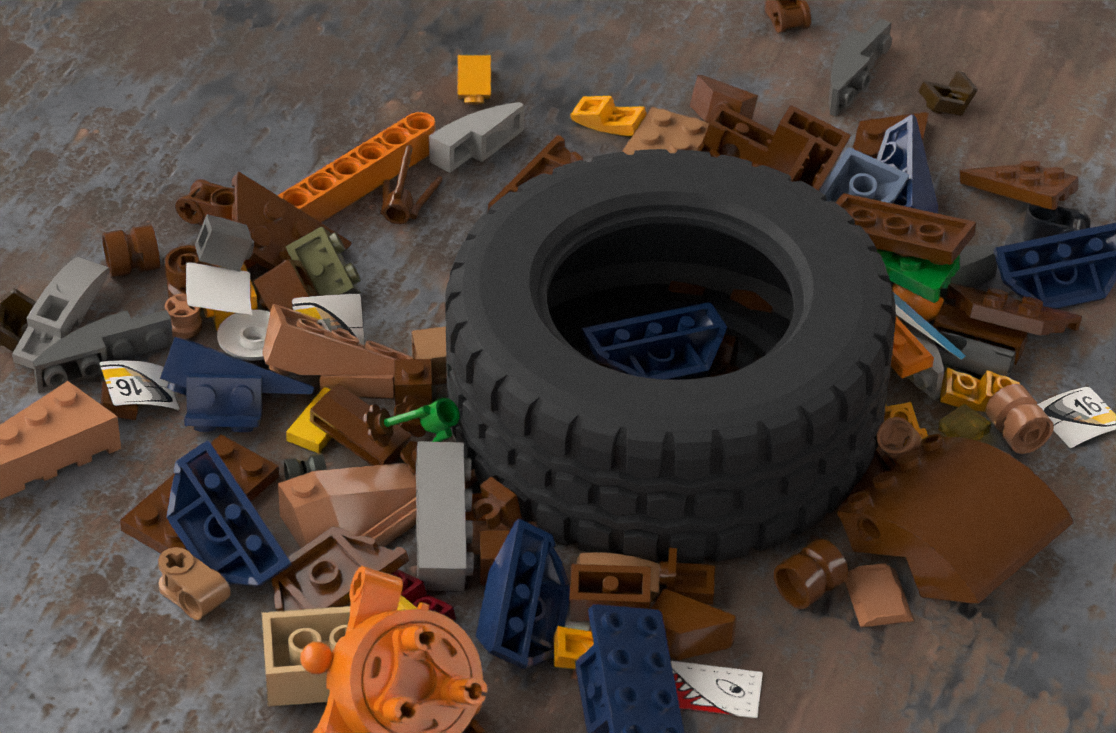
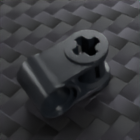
[1021,204,1091,241]

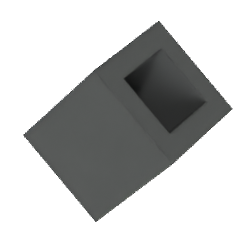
[195,214,254,272]

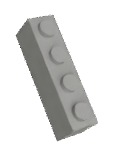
[416,441,474,591]

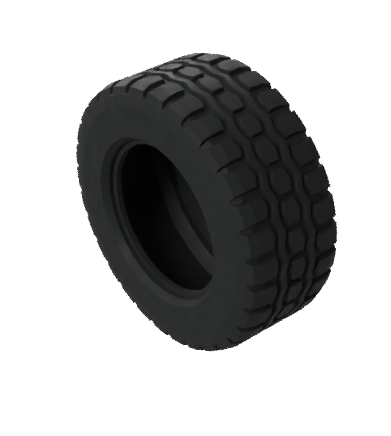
[445,149,896,564]

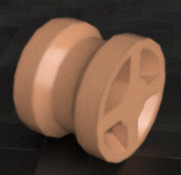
[165,294,202,339]

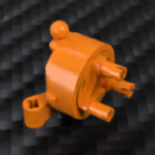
[300,566,487,733]

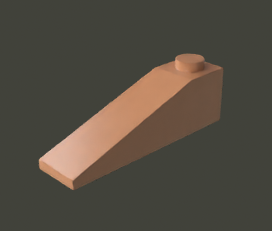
[262,304,414,376]
[278,463,416,548]

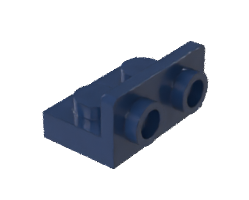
[184,374,263,433]

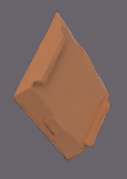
[845,563,914,628]

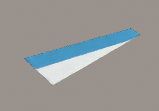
[892,291,966,359]

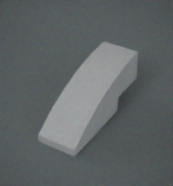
[429,102,524,173]

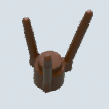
[380,145,443,224]

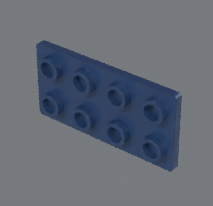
[575,604,685,733]

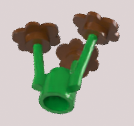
[363,395,460,474]

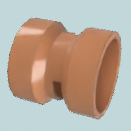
[877,417,922,461]

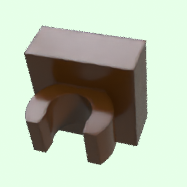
[472,477,522,530]

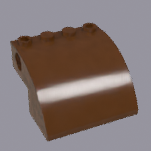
[696,105,851,191]
[837,434,1074,604]

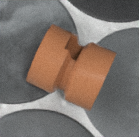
[986,384,1054,454]

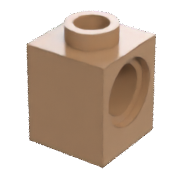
[411,326,447,385]

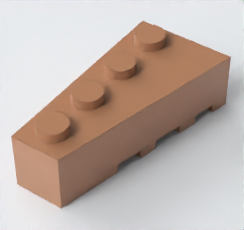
[0,381,121,500]

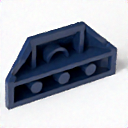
[993,223,1116,309]
[580,302,727,380]
[166,440,292,587]
[476,519,570,669]

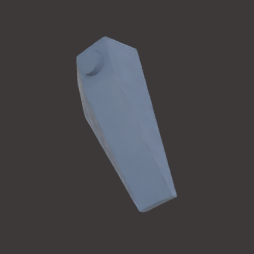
[819,147,910,203]

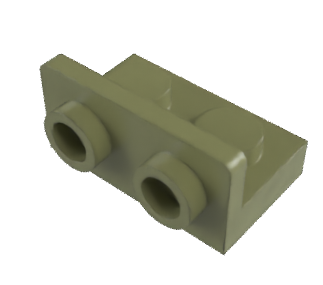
[286,227,361,296]

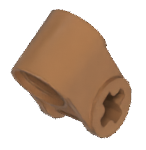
[158,547,231,620]

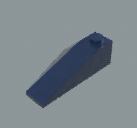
[877,114,938,213]
[160,337,317,395]

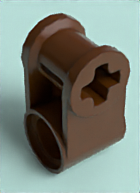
[764,0,811,33]
[175,179,235,226]

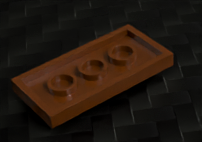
[835,193,976,265]
[120,434,279,554]

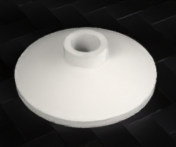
[217,310,270,360]

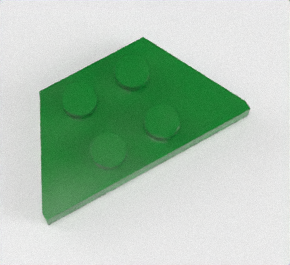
[877,249,960,303]

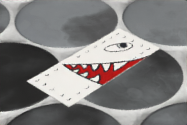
[671,661,763,718]

